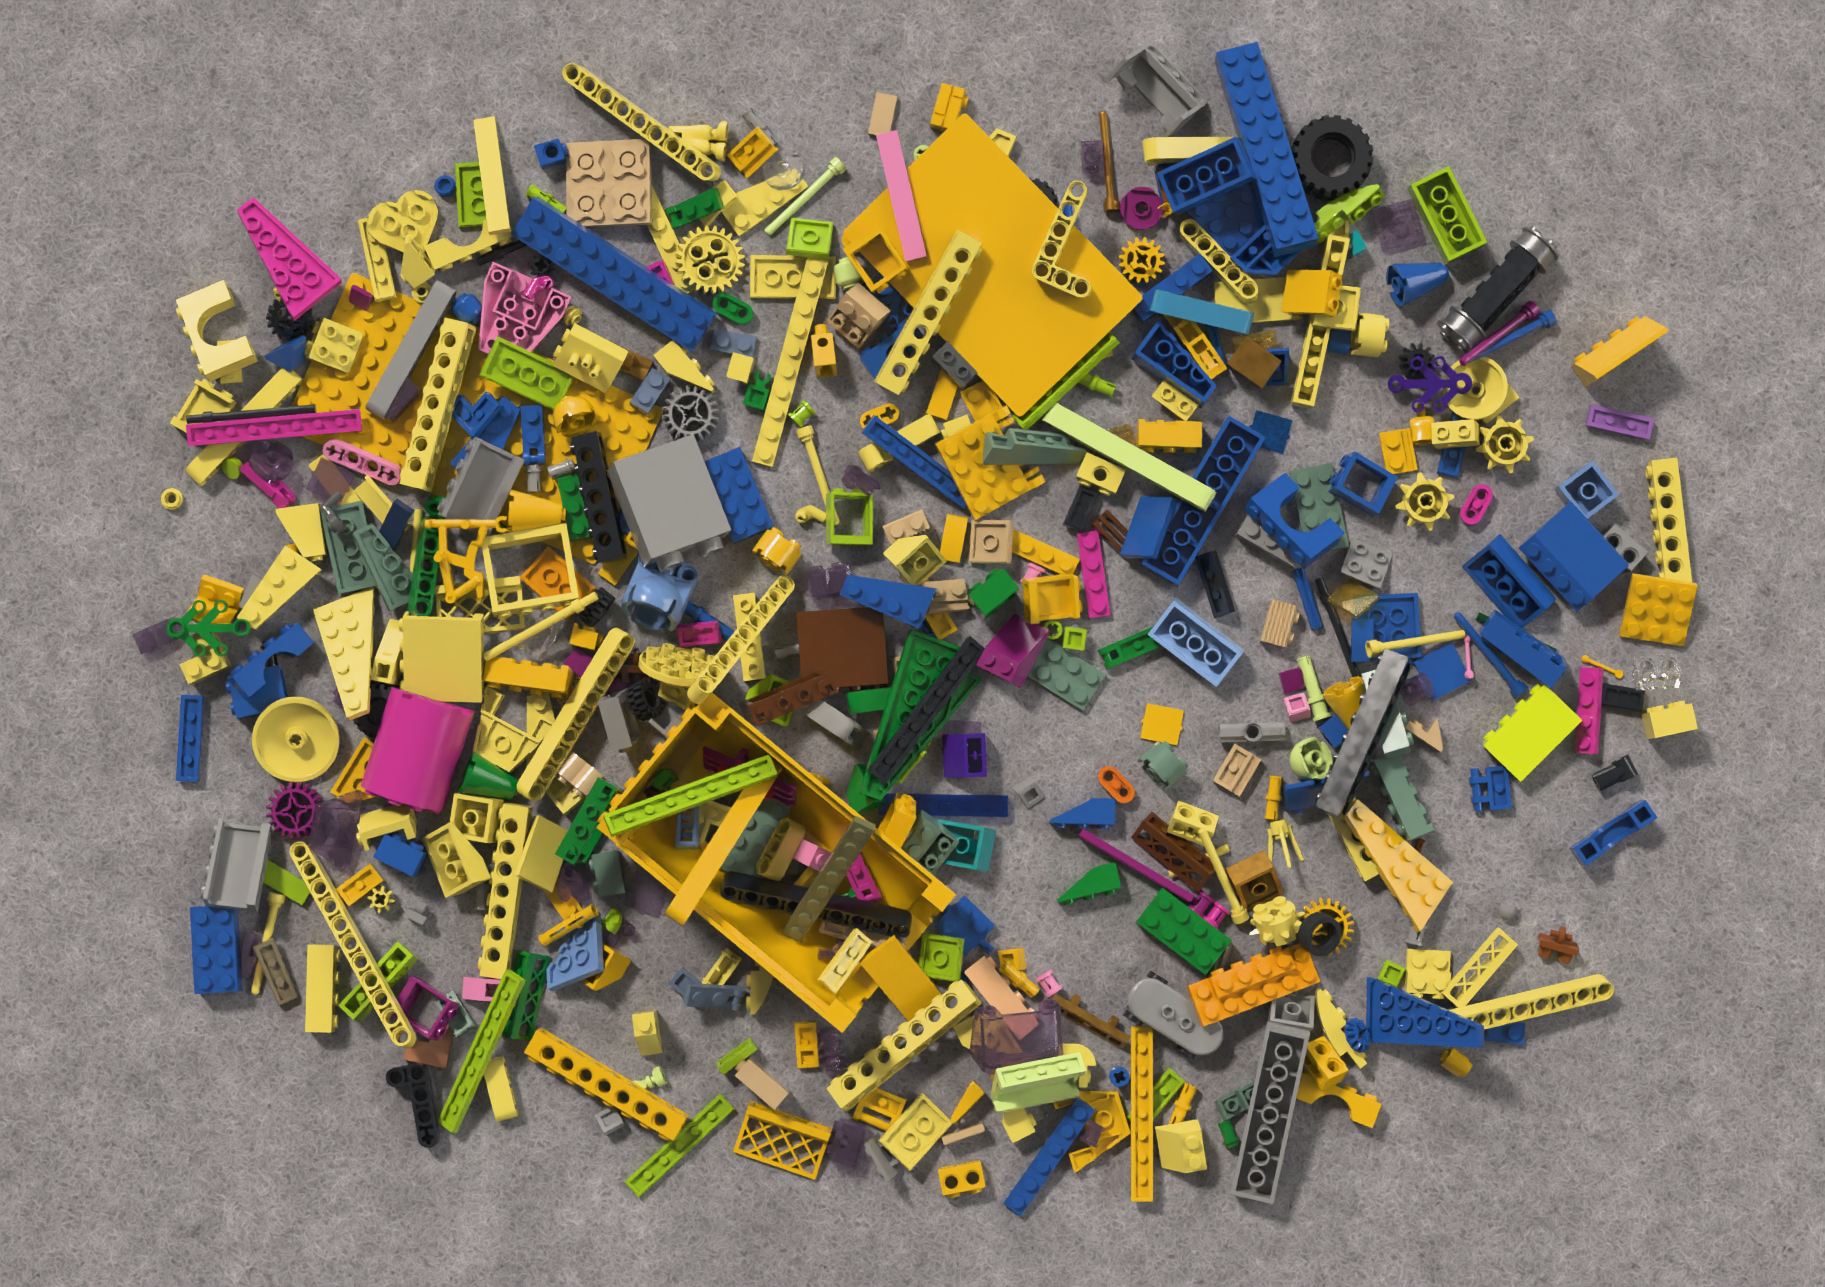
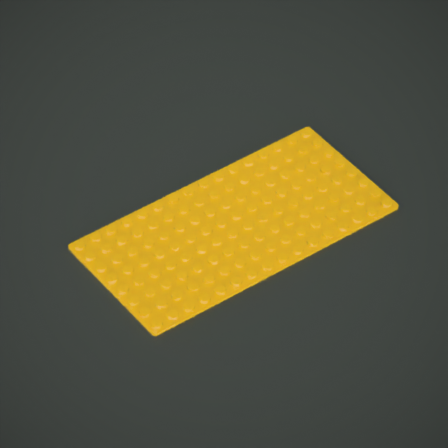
[291,273,663,564]

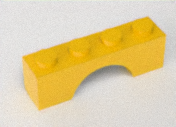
[1296,1069,1382,1128]

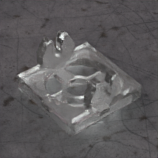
[508,610,564,662]

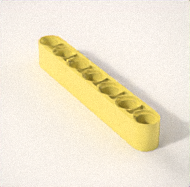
[185,368,303,486]

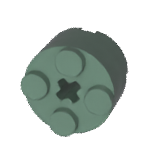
[1138,741,1188,791]

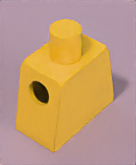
[811,324,837,378]

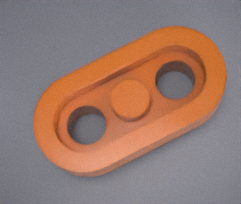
[1098,766,1135,803]

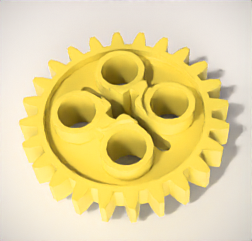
[675,225,745,295]

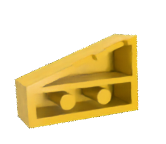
[1136,419,1202,454]

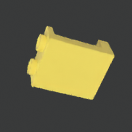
[170,379,237,433]
[356,803,417,851]

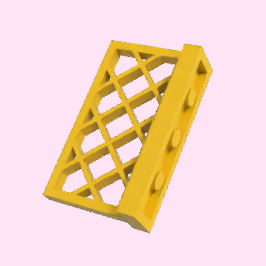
[733,1100,832,1180]

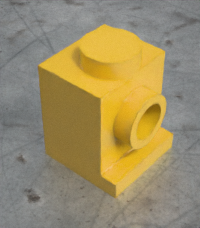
[569,623,604,651]

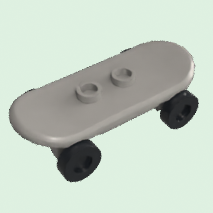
[1123,971,1224,1060]

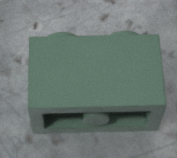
[589,850,627,897]

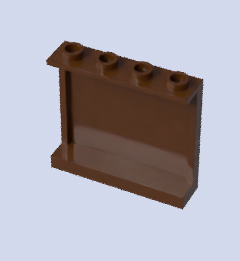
[796,607,888,692]

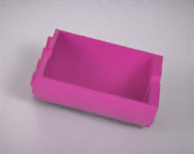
[361,687,475,814]

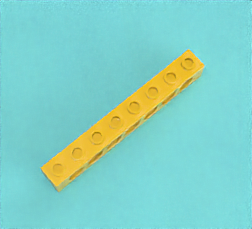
[524,1027,690,1141]

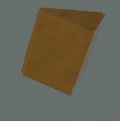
[1227,336,1281,389]

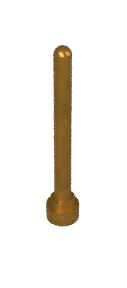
[1099,111,1120,213]

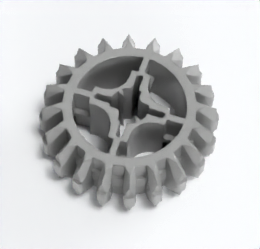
[662,385,720,441]

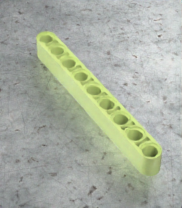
[1041,403,1216,512]

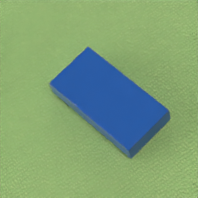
[1351,619,1374,662]

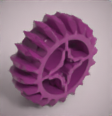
[266,782,325,840]

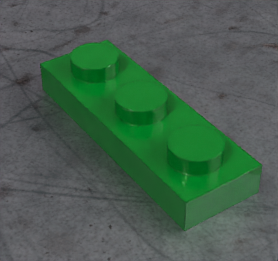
[557,474,590,542]

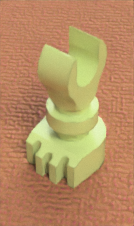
[633,1066,668,1089]

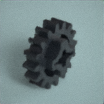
[266,298,314,341]

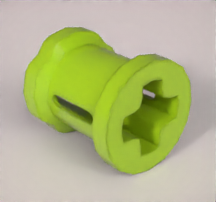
[788,400,816,428]

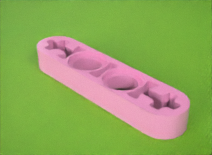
[323,438,402,485]

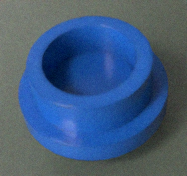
[434,175,456,197]

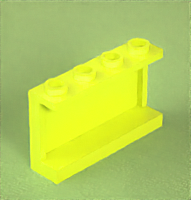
[1483,683,1582,782]

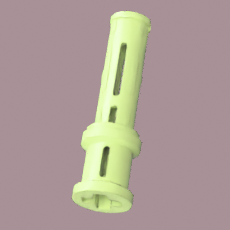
[1297,655,1332,722]

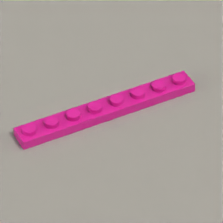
[186,409,362,446]

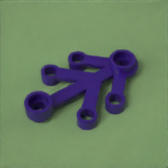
[1388,356,1472,413]

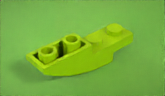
[1314,184,1385,246]

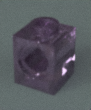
[1080,140,1104,174]

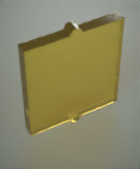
[1327,579,1380,619]

